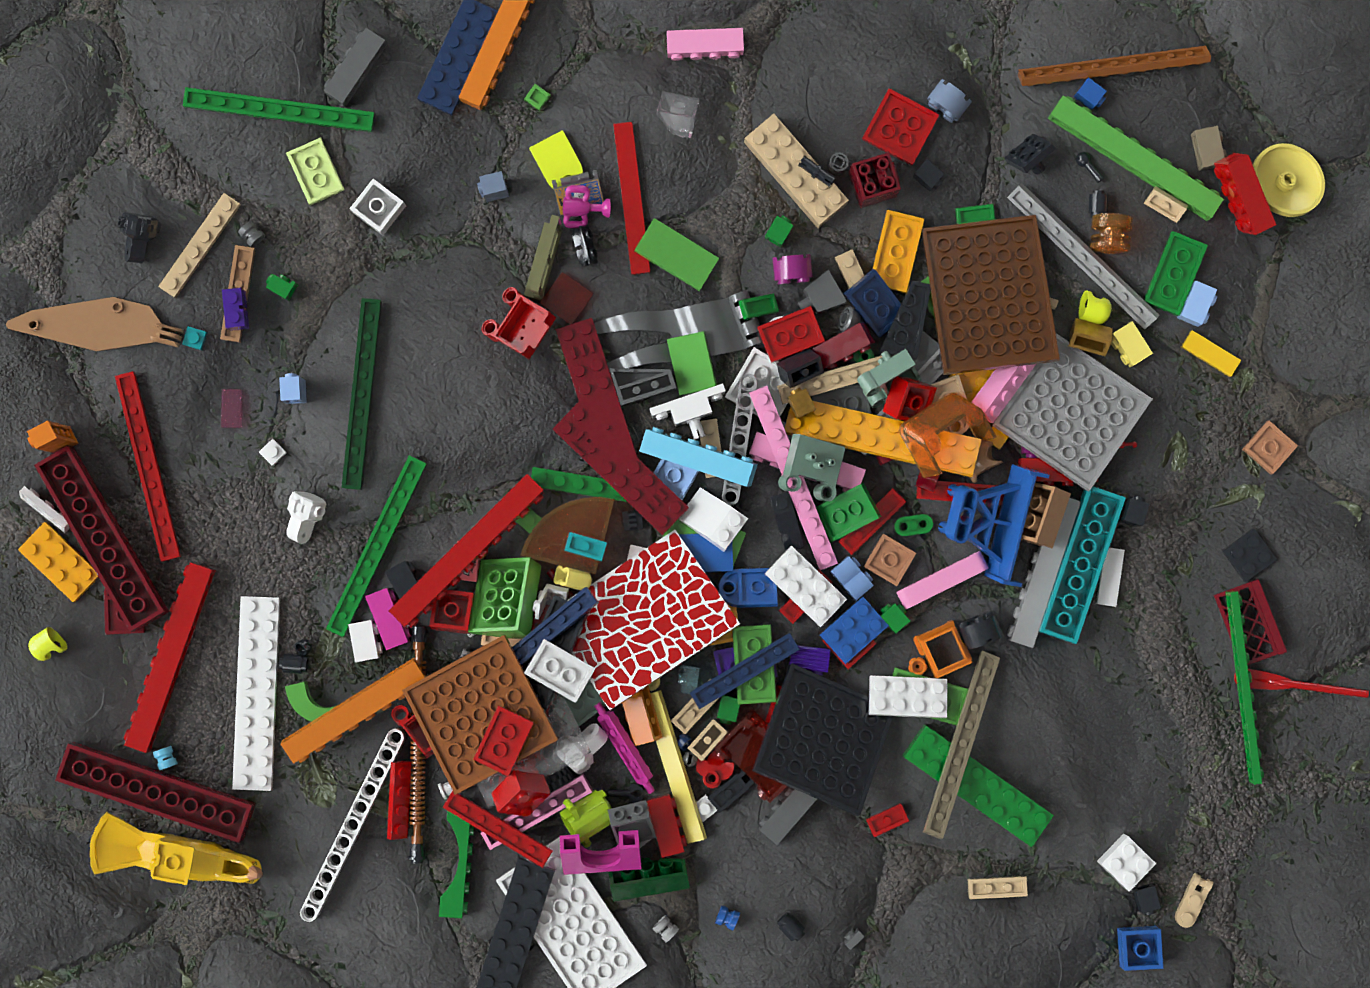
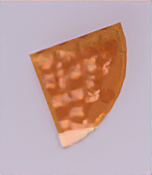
[520,497,615,574]

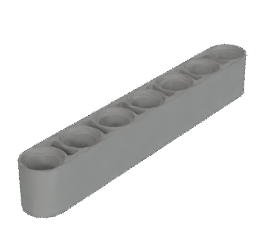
[722,374,757,505]

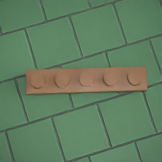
[220,245,256,343]

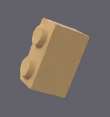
[688,719,728,761]

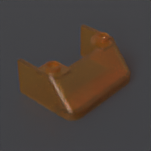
[899,392,996,478]

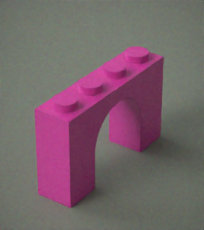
[560,830,641,875]

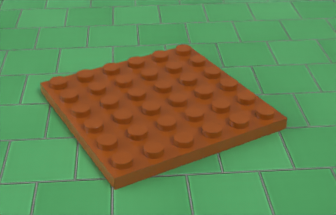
[402,635,559,795]

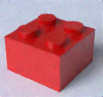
[429,590,475,634]
[491,770,551,817]

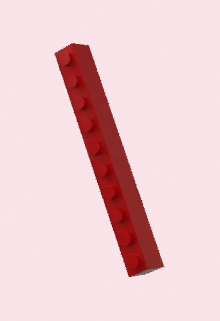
[388,474,544,629]
[124,562,216,753]

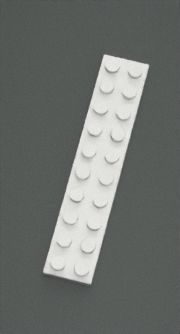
[232,596,281,791]

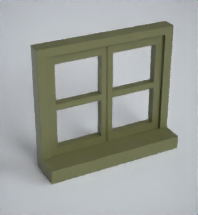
[524,215,563,301]

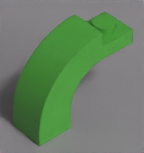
[285,681,336,722]

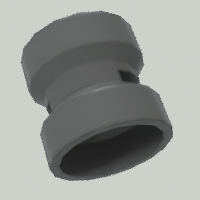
[828,152,849,175]
[238,221,265,247]

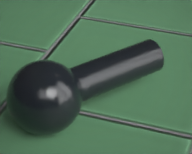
[1076,152,1104,183]

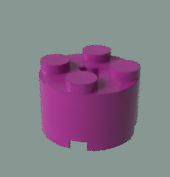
[772,254,812,285]

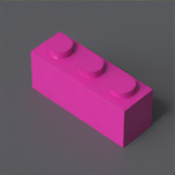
[365,588,411,650]

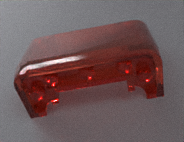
[714,710,787,803]

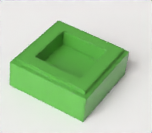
[524,84,551,111]

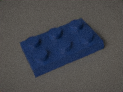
[844,269,901,338]

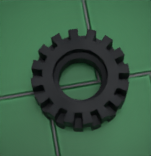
[545,765,574,793]

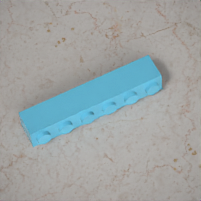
[639,427,758,487]

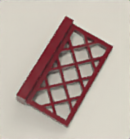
[1213,579,1287,665]

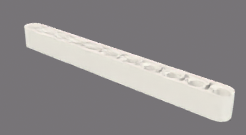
[300,728,406,922]

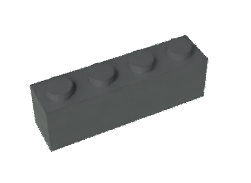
[324,28,387,107]
[759,787,817,845]

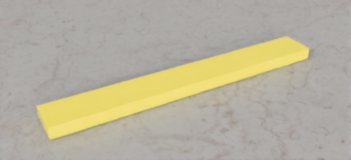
[650,690,707,844]

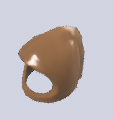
[970,441,1003,483]

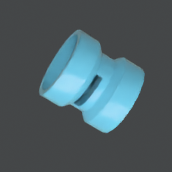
[153,746,178,771]

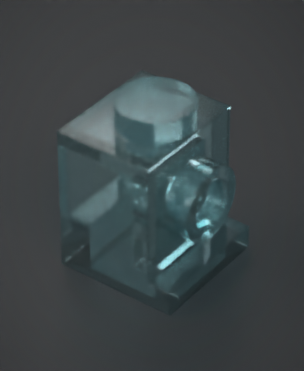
[678,665,700,694]

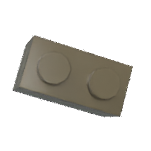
[1191,126,1227,171]

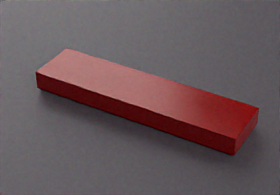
[838,488,906,555]

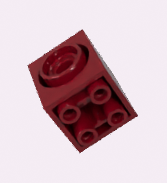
[848,152,901,208]

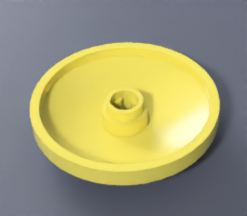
[1253,143,1325,217]

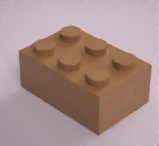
[1021,483,1071,549]

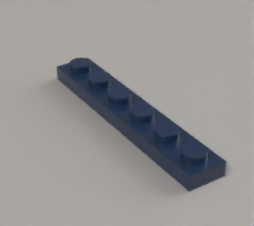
[512,587,599,666]
[690,633,800,709]

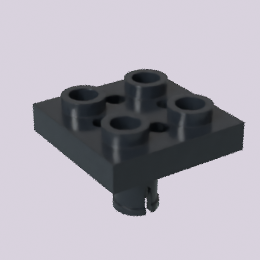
[1004,134,1055,175]

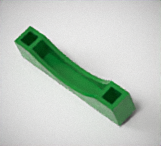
[439,799,475,918]

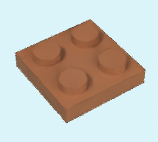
[1242,421,1298,475]
[863,534,916,586]

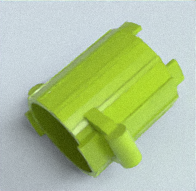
[559,790,612,848]

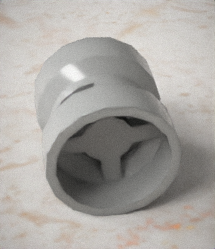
[652,915,679,943]

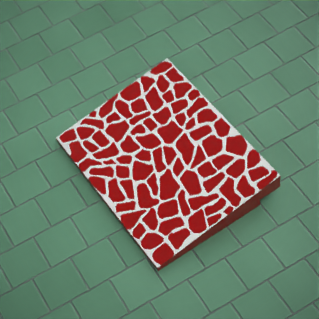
[568,530,740,711]

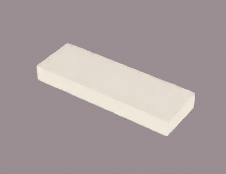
[1096,548,1125,607]

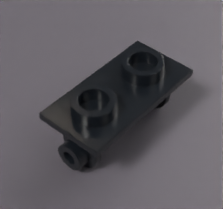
[572,226,598,267]

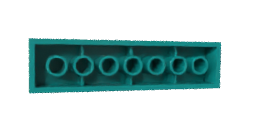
[1038,486,1126,644]

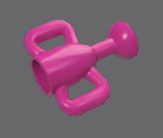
[563,185,611,229]

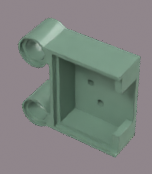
[857,349,922,408]
[778,434,845,501]

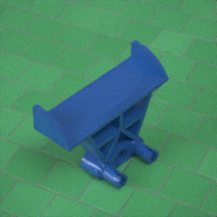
[938,464,1050,587]

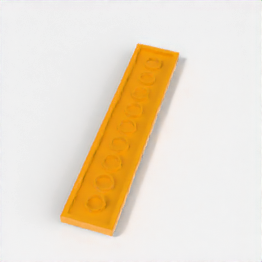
[784,401,982,477]

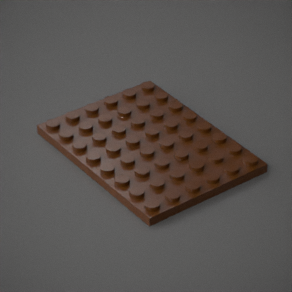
[922,215,1060,375]

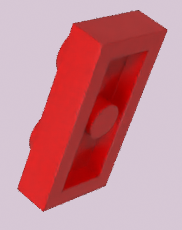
[866,803,909,837]

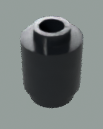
[1088,190,1108,219]
[279,653,309,674]
[777,912,805,941]

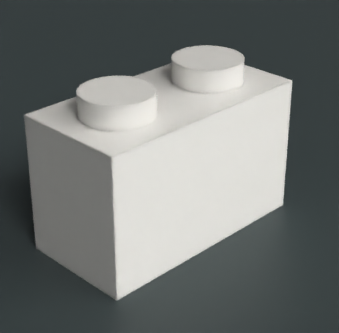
[348,620,383,662]

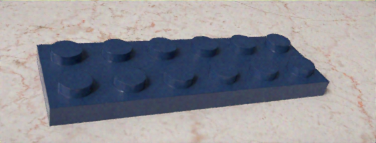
[417,0,498,116]

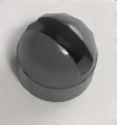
[682,751,698,767]

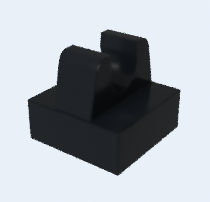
[622,510,643,531]

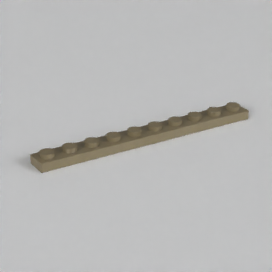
[923,651,1000,839]

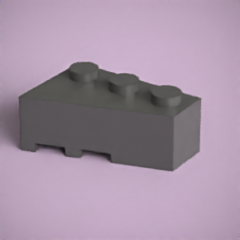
[609,368,676,406]

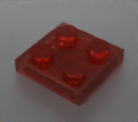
[540,272,594,325]

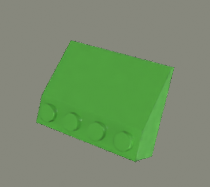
[468,557,541,639]

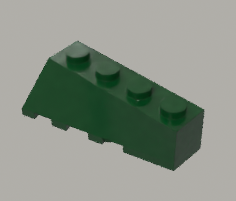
[608,858,690,902]

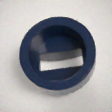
[677,734,693,751]

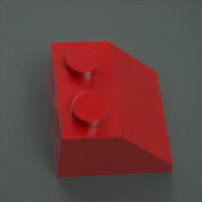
[883,376,937,424]

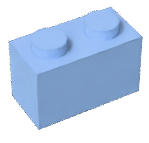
[1177,281,1217,327]
[279,373,307,404]

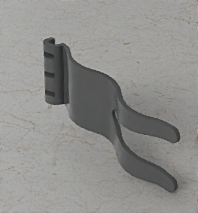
[594,291,763,374]

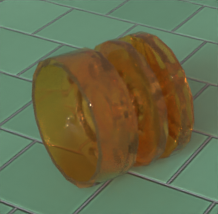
[1090,213,1133,254]

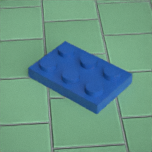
[820,597,889,664]

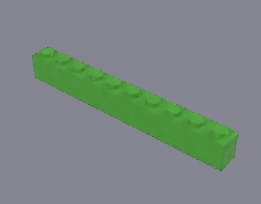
[1047,96,1224,221]

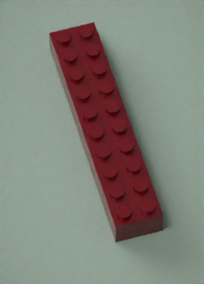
[34,445,169,632]
[55,742,256,843]

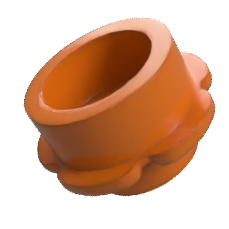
[908,657,927,675]

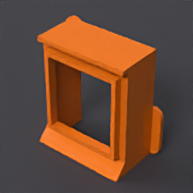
[913,620,972,678]

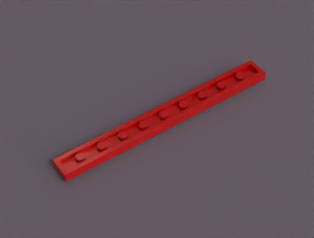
[115,371,181,562]

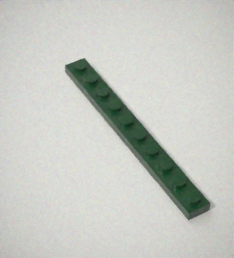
[341,298,382,490]

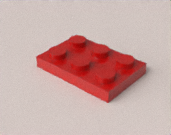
[757,306,825,363]
[473,705,535,777]

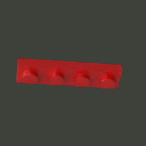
[387,761,412,840]

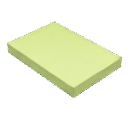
[286,137,345,206]

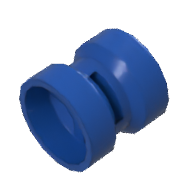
[715,905,740,931]

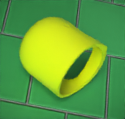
[1079,291,1112,324]
[28,627,67,661]

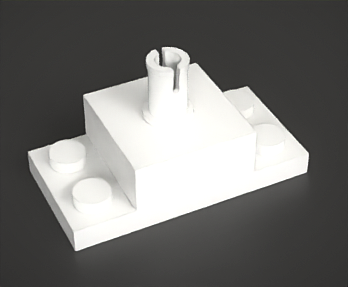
[650,384,725,440]

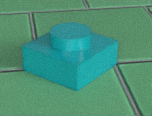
[182,326,207,351]

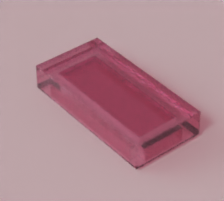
[221,389,242,428]

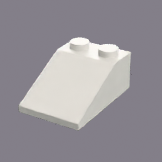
[679,488,748,552]

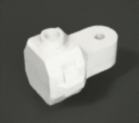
[287,491,326,544]
[556,724,608,774]

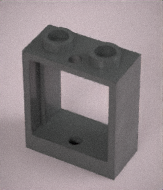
[608,800,656,844]

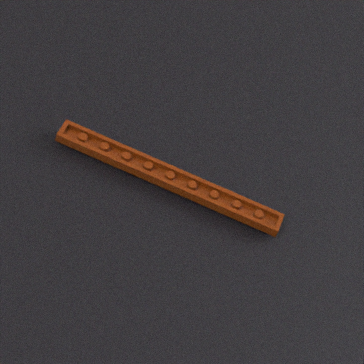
[1018,46,1211,86]

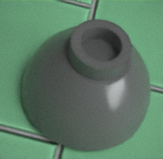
[839,306,864,332]

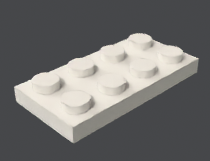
[765,546,847,627]
[869,676,947,718]

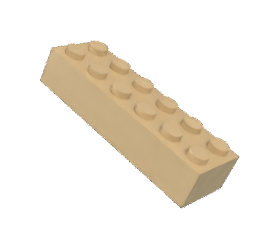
[744,114,849,228]

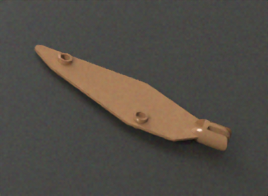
[6,297,184,351]

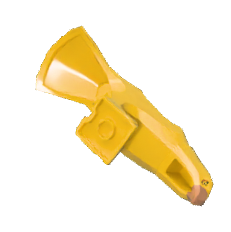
[90,812,263,885]

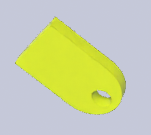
[529,130,583,189]

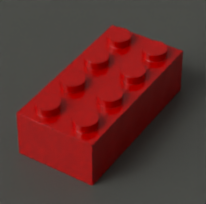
[1214,153,1276,235]

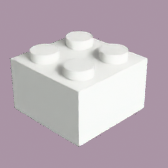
[350,179,406,235]
[1097,834,1156,891]

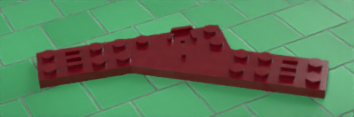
[553,318,689,536]

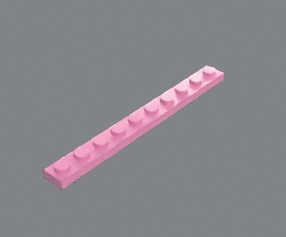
[749,385,838,570]

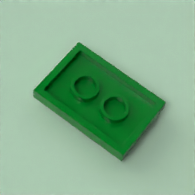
[816,483,881,542]

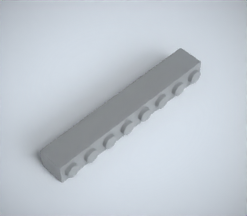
[1007,498,1081,648]

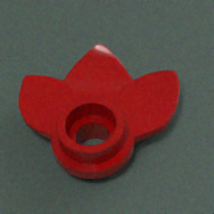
[696,750,734,788]

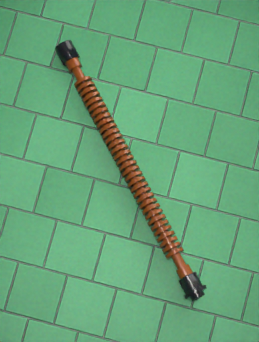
[408,626,427,864]

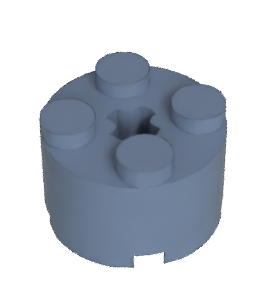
[927,79,972,123]

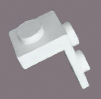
[533,584,569,620]

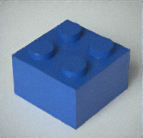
[1117,926,1163,971]

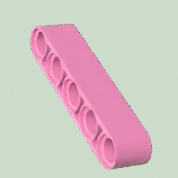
[896,551,989,609]

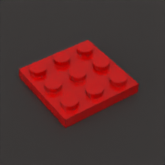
[862,88,939,166]

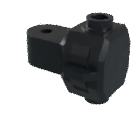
[118,212,161,264]

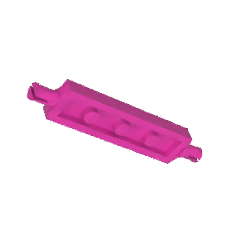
[594,702,655,794]

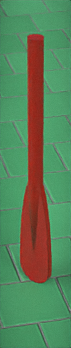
[1234,669,1369,698]

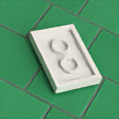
[524,639,595,703]

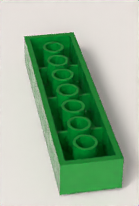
[902,725,1054,847]

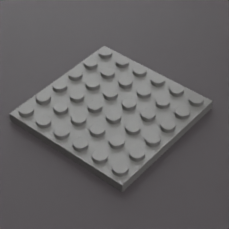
[992,334,1152,492]

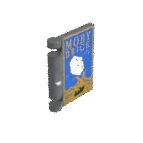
[552,170,604,216]

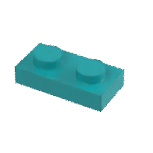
[564,532,607,561]

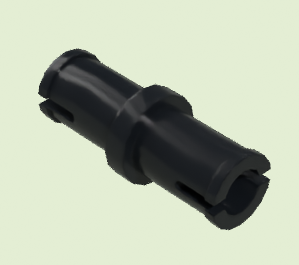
[798,156,836,188]

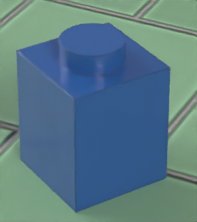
[1074,77,1106,110]

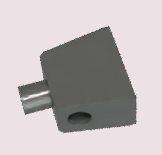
[798,270,847,314]

